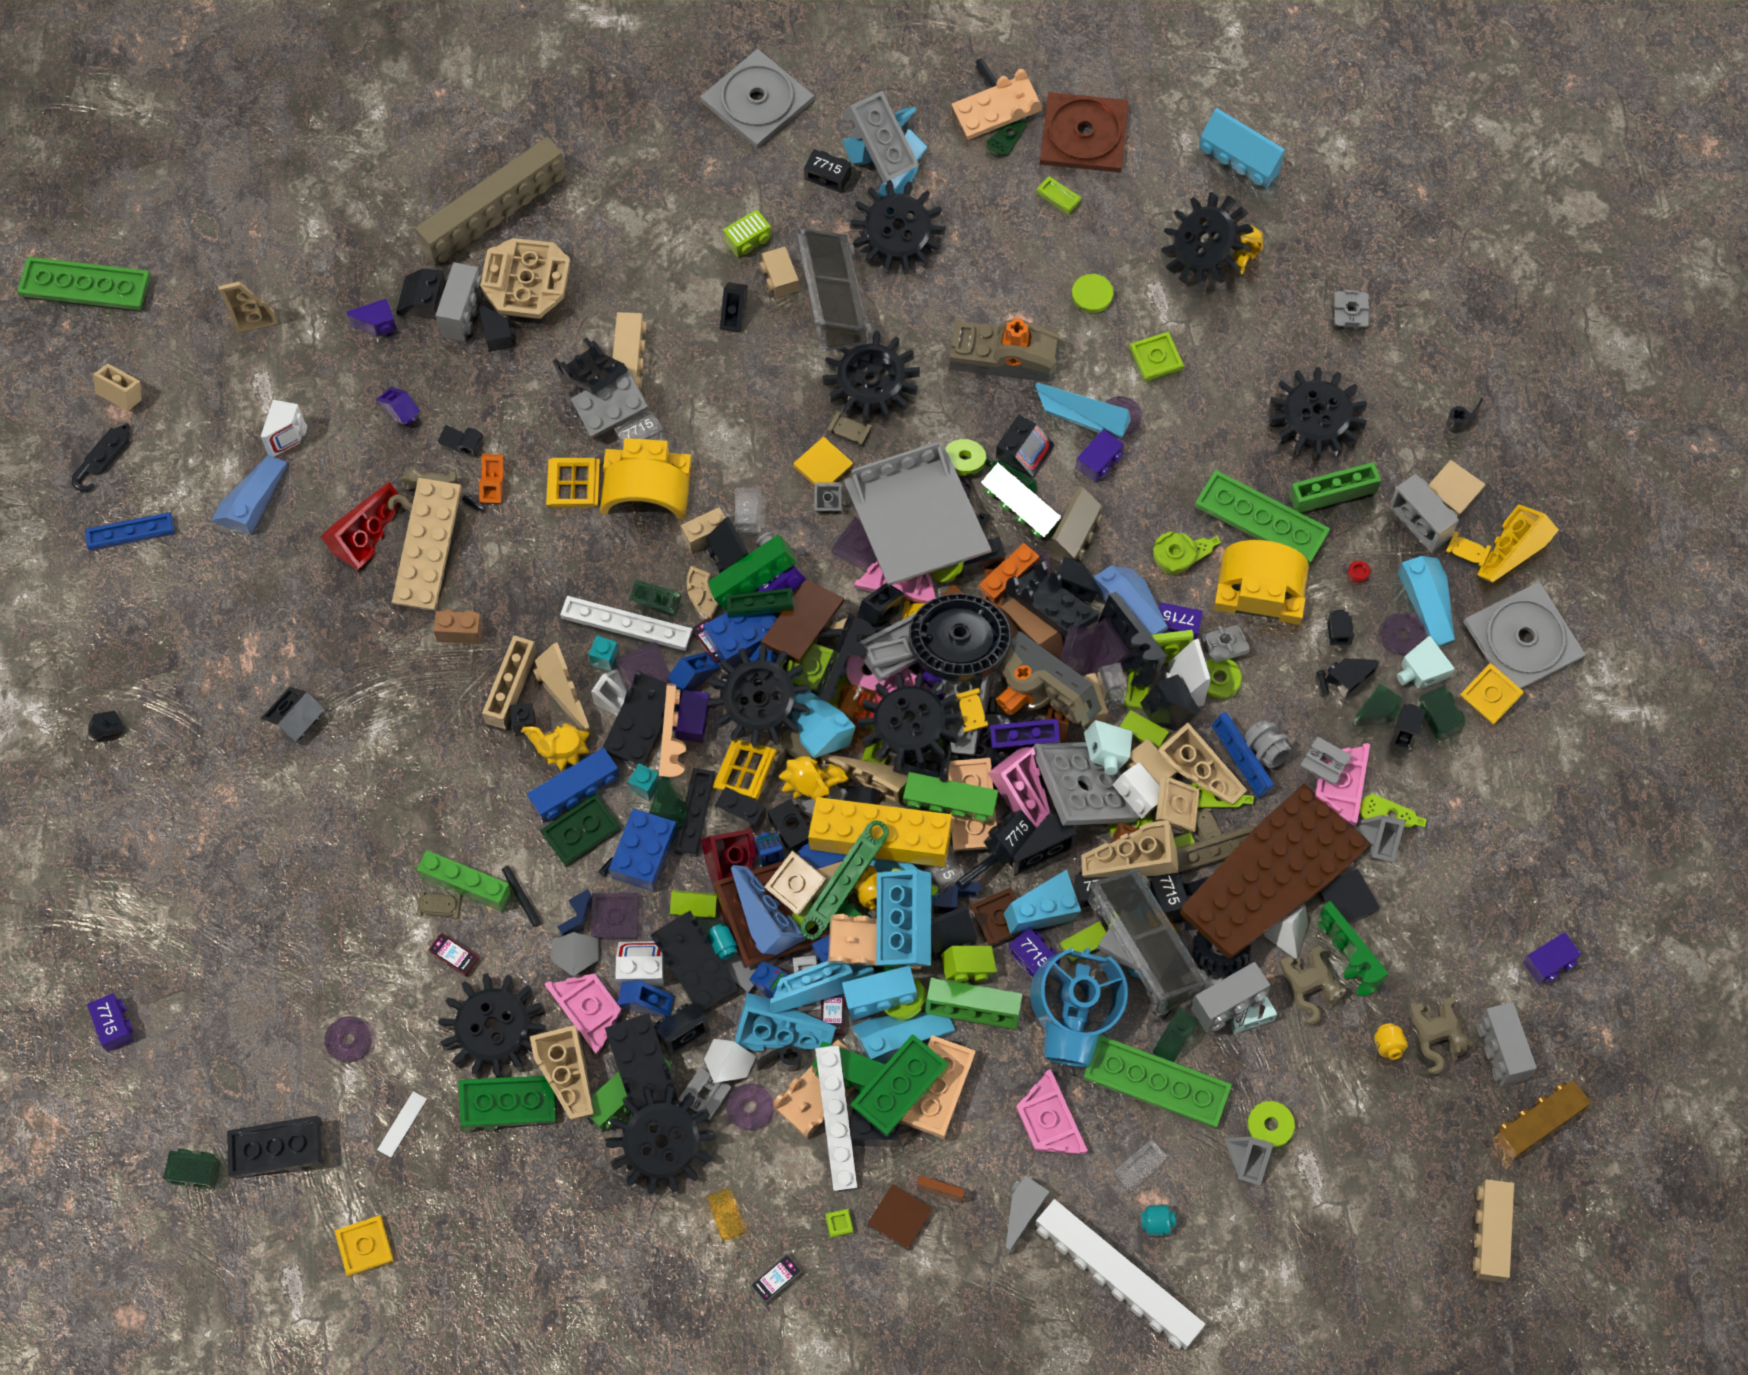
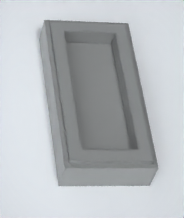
[865,637,913,670]

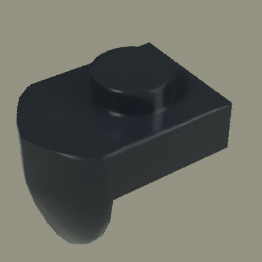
[88,711,124,740]

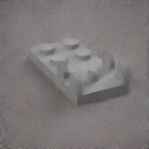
[843,91,919,183]
[860,613,934,682]

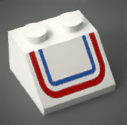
[261,400,307,457]
[615,941,665,987]

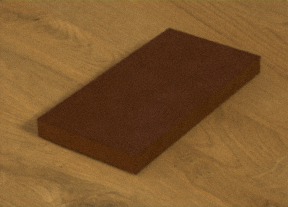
[761,580,844,664]

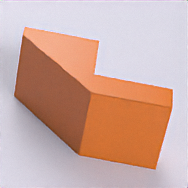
[479,454,504,503]

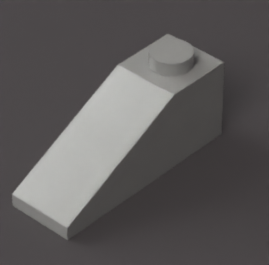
[1005,1175,1049,1255]

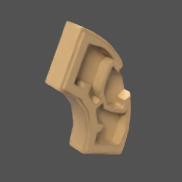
[687,566,720,621]

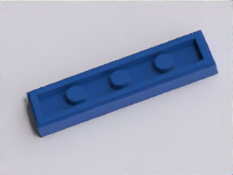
[85,512,175,551]
[1211,712,1274,798]

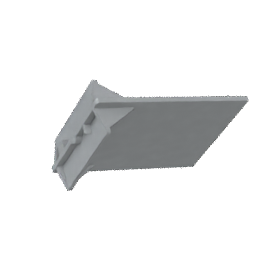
[844,442,991,586]

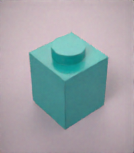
[588,635,619,671]
[628,763,661,801]

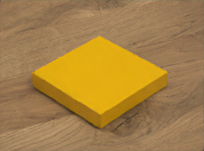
[793,436,854,485]
[1460,663,1524,725]
[334,1215,394,1277]

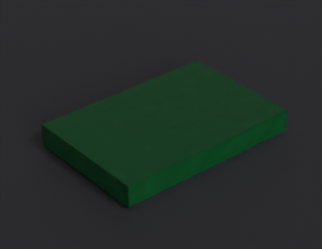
[540,793,622,868]

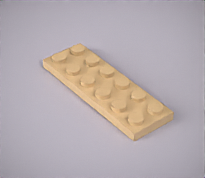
[392,478,462,611]

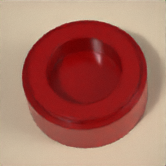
[1347,561,1370,583]

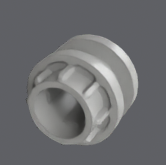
[1244,721,1291,768]

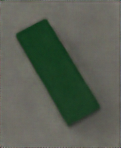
[726,588,794,618]

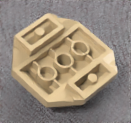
[480,238,571,319]

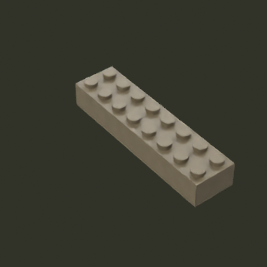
[415,137,566,266]

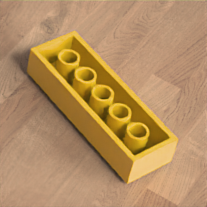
[808,797,952,867]

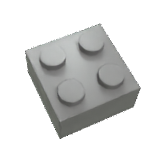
[814,482,841,511]

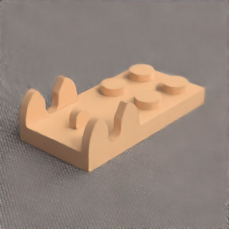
[952,69,1042,141]
[659,684,686,777]
[948,758,997,852]
[828,914,921,969]
[899,1035,976,1140]
[773,1039,855,1139]

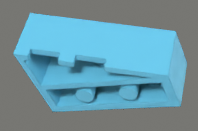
[1004,869,1081,934]
[842,965,918,1022]

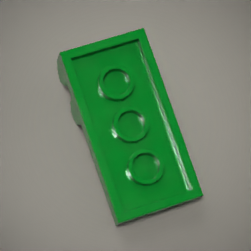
[1317,901,1389,997]
[851,1034,949,1137]
[458,1076,556,1132]

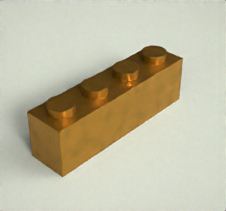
[1495,1080,1591,1160]

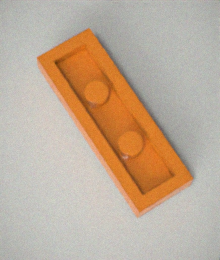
[978,543,1040,602]

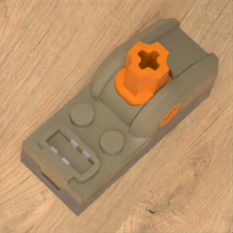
[949,318,1060,382]
[996,631,1102,727]

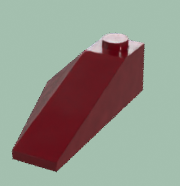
[701,829,756,926]

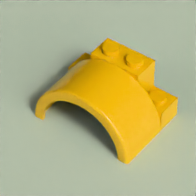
[600,438,692,519]
[1213,540,1309,625]

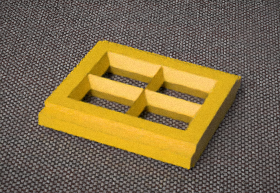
[546,458,600,508]
[712,740,778,800]

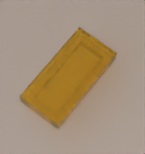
[706,1188,745,1242]

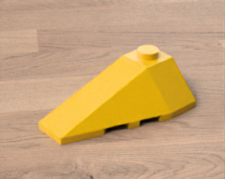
[1477,504,1559,582]

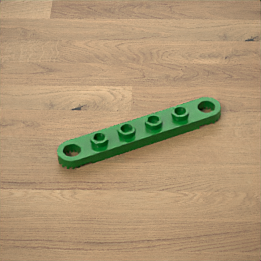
[801,820,889,940]

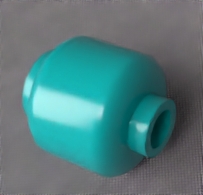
[1141,1204,1176,1237]

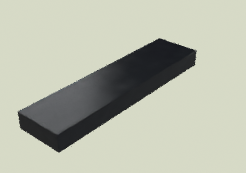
[674,768,716,857]

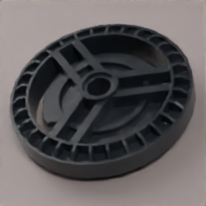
[909,593,1011,682]

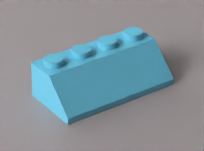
[1199,108,1285,189]
[876,869,931,967]

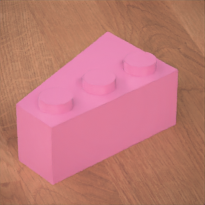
[988,747,1050,828]

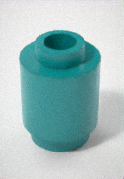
[707,924,738,960]

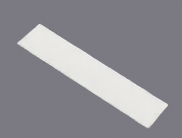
[377,1091,427,1157]

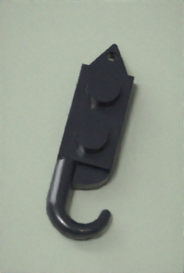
[71,423,130,492]

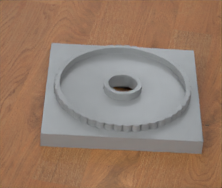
[700,49,814,149]
[1463,581,1586,689]
[1033,742,1139,826]

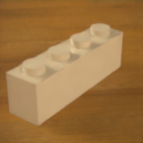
[613,312,647,389]
[482,635,537,730]
[1473,1179,1514,1283]

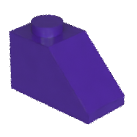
[346,299,397,336]
[375,387,420,424]

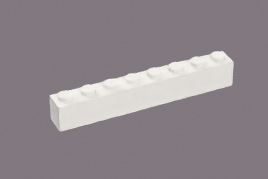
[1035,1199,1205,1351]

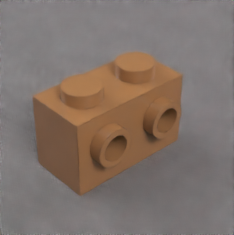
[433,609,483,644]

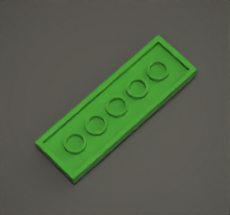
[17,256,151,311]
[1194,470,1330,566]
[1083,1035,1232,1129]

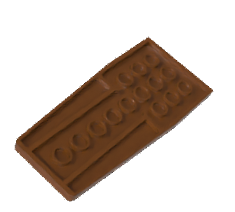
[1180,784,1371,958]

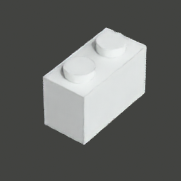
[1113,762,1159,819]

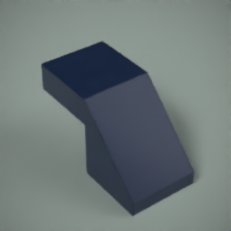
[934,882,981,914]
[557,889,592,937]

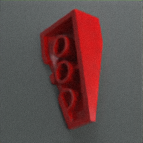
[320,482,400,569]

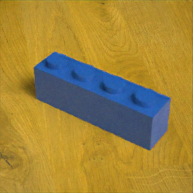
[527,747,620,822]

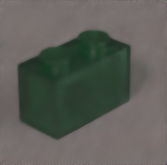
[629,579,682,615]
[1417,686,1465,741]
[163,1148,221,1190]

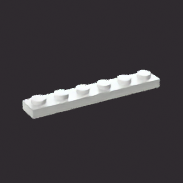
[560,596,693,651]
[815,1045,857,1191]

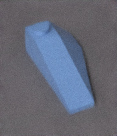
[211,455,288,536]
[1094,565,1168,635]
[731,865,807,955]

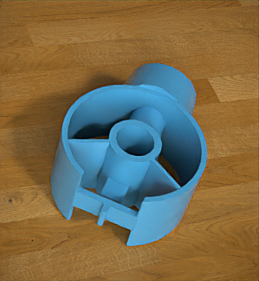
[1030,948,1128,1067]

